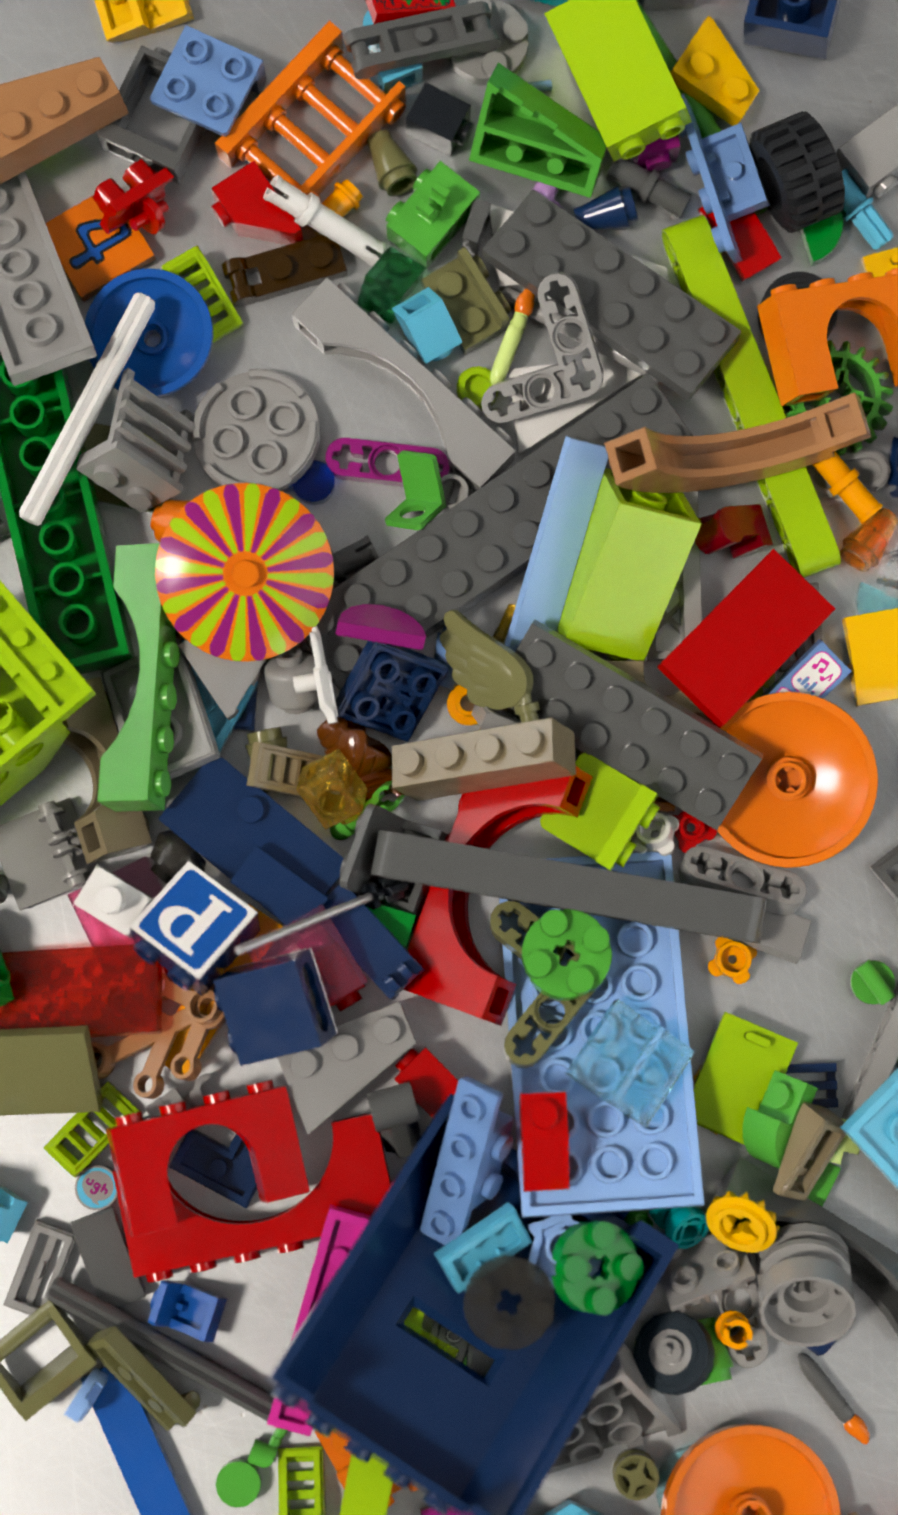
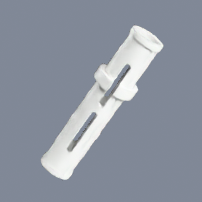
[263,175,386,266]

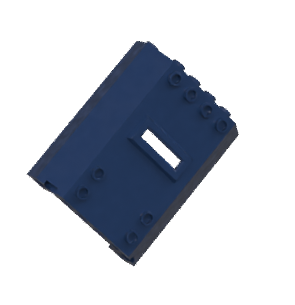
[266,1094,679,1515]

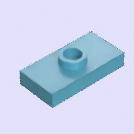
[434,1202,533,1293]

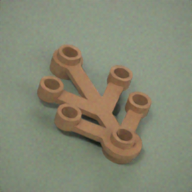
[92,972,226,1099]

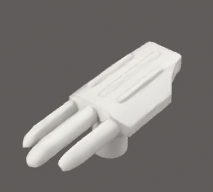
[293,626,338,724]

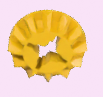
[706,1190,779,1253]

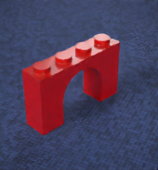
[106,1079,310,1238]

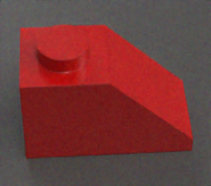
[211,161,303,245]
[519,1092,569,1192]

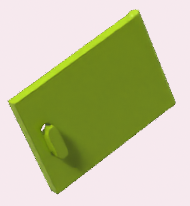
[694,1011,798,1145]

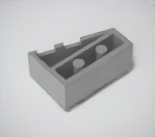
[277,1001,416,1135]

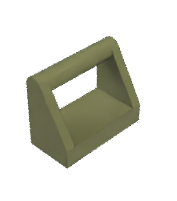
[0,1301,97,1421]

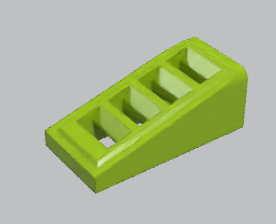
[161,246,244,343]
[43,1081,140,1178]
[278,1447,326,1515]

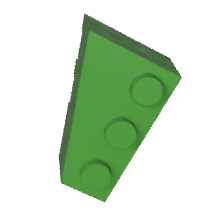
[469,63,607,198]

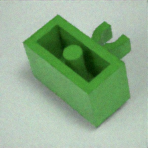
[386,161,480,270]

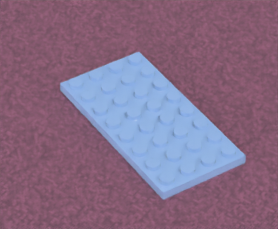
[499,852,704,1218]

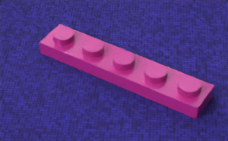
[267,1204,370,1437]

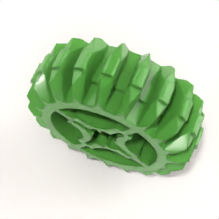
[782,340,894,456]

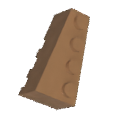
[0,57,129,184]

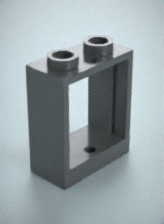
[97,45,206,184]

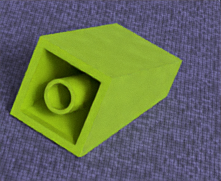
[544,0,692,162]
[557,468,701,661]

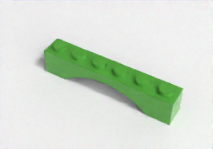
[97,543,180,812]

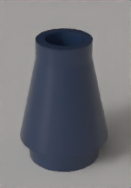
[574,186,639,230]

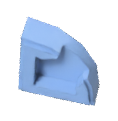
[64,1368,108,1423]

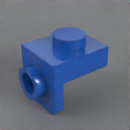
[148,1280,227,1342]

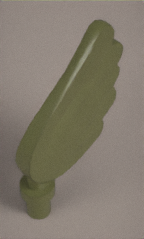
[440,610,540,723]

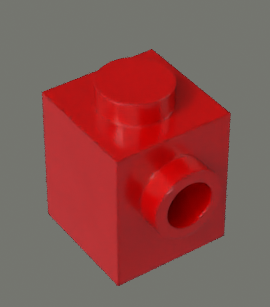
[394,1047,459,1117]

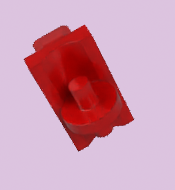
[92,159,174,234]

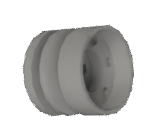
[756,1223,856,1347]

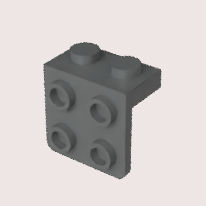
[339,803,448,917]

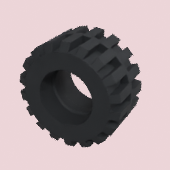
[750,111,845,233]

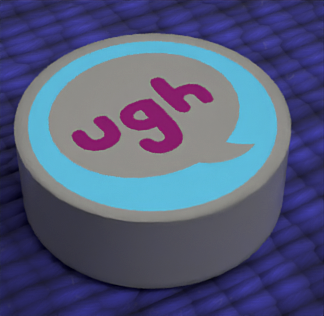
[75,1164,118,1210]

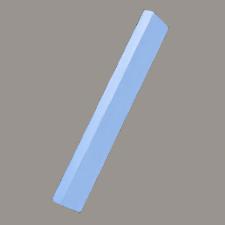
[504,436,608,651]

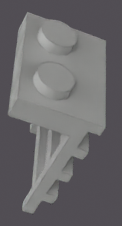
[76,368,195,513]

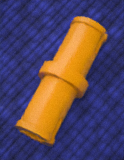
[812,451,883,524]

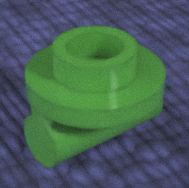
[850,959,896,1005]

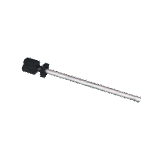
[235,878,408,955]

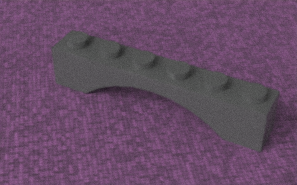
[712,1157,898,1336]

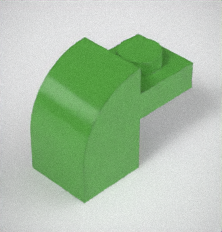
[742,1070,818,1169]

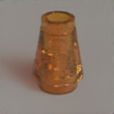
[840,507,898,572]

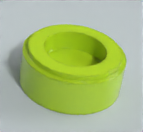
[456,366,499,411]

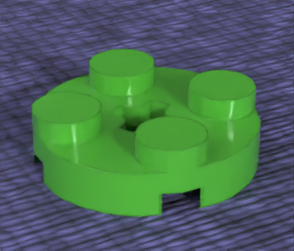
[521,909,612,1001]

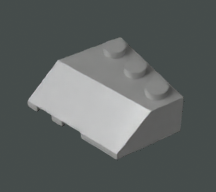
[548,1343,683,1474]

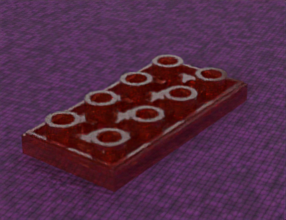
[0,944,162,1038]

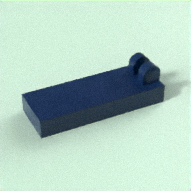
[318,884,425,1000]

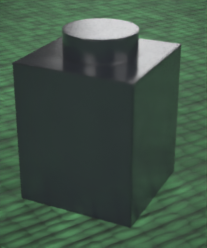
[406,82,474,157]

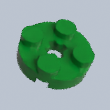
[552,1221,644,1315]

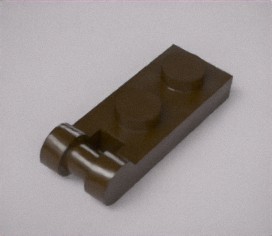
[221,235,348,307]

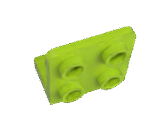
[540,753,660,871]

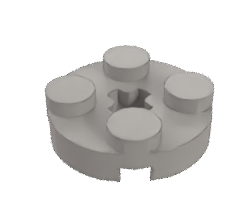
[449,0,528,85]

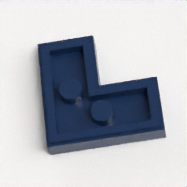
[169,1129,257,1209]

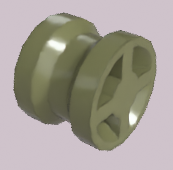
[612,1448,659,1501]

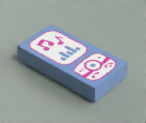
[760,639,852,698]

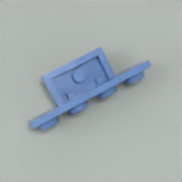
[680,94,770,264]
[420,1076,515,1245]

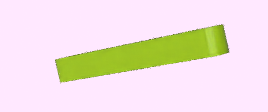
[661,215,841,578]

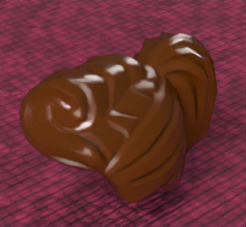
[317,716,405,804]

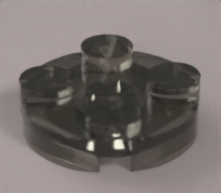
[462,1255,555,1350]

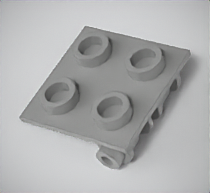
[0,797,96,911]
[660,1230,757,1313]

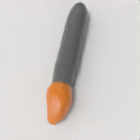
[797,1353,870,1445]

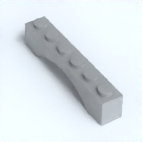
[291,277,516,492]

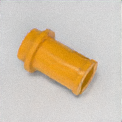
[321,179,363,217]
[715,1310,753,1349]

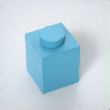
[392,287,463,364]

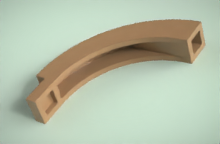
[604,392,872,493]

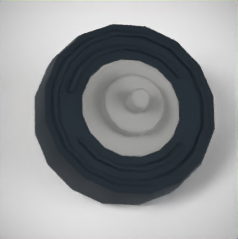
[633,1312,715,1395]

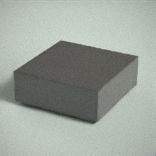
[462,199,491,255]

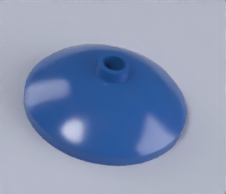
[85,269,213,397]

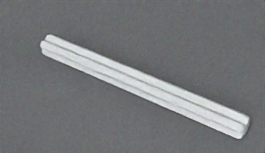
[19,292,155,526]

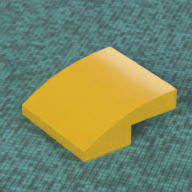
[95,0,194,43]
[842,608,898,707]

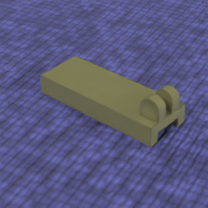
[85,1326,201,1431]

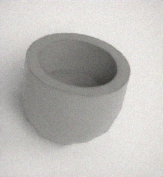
[441,474,471,509]

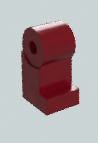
[695,504,773,558]

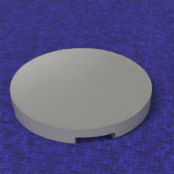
[191,369,321,491]

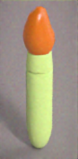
[490,289,535,385]

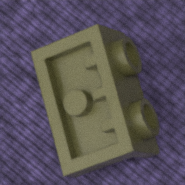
[421,247,512,355]

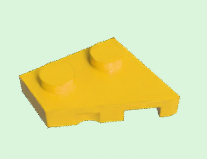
[670,16,760,126]

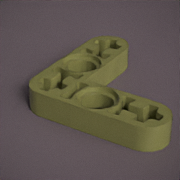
[490,901,595,1068]

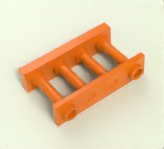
[215,20,406,218]

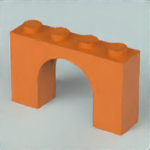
[757,268,898,407]

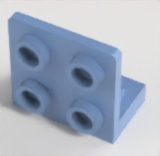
[150,25,267,137]

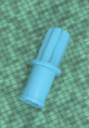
[842,168,894,250]

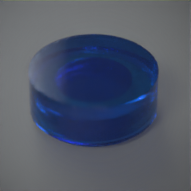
[292,460,335,505]

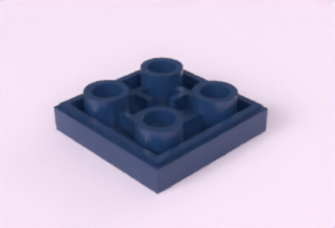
[336,641,449,742]

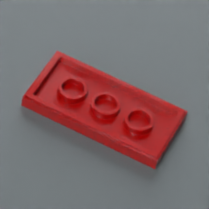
[657,548,836,728]

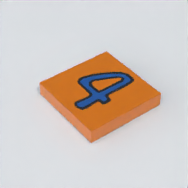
[46,195,156,302]

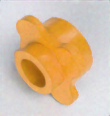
[708,937,757,984]

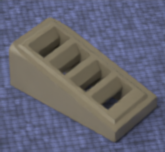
[247,742,334,801]
[773,1102,846,1201]

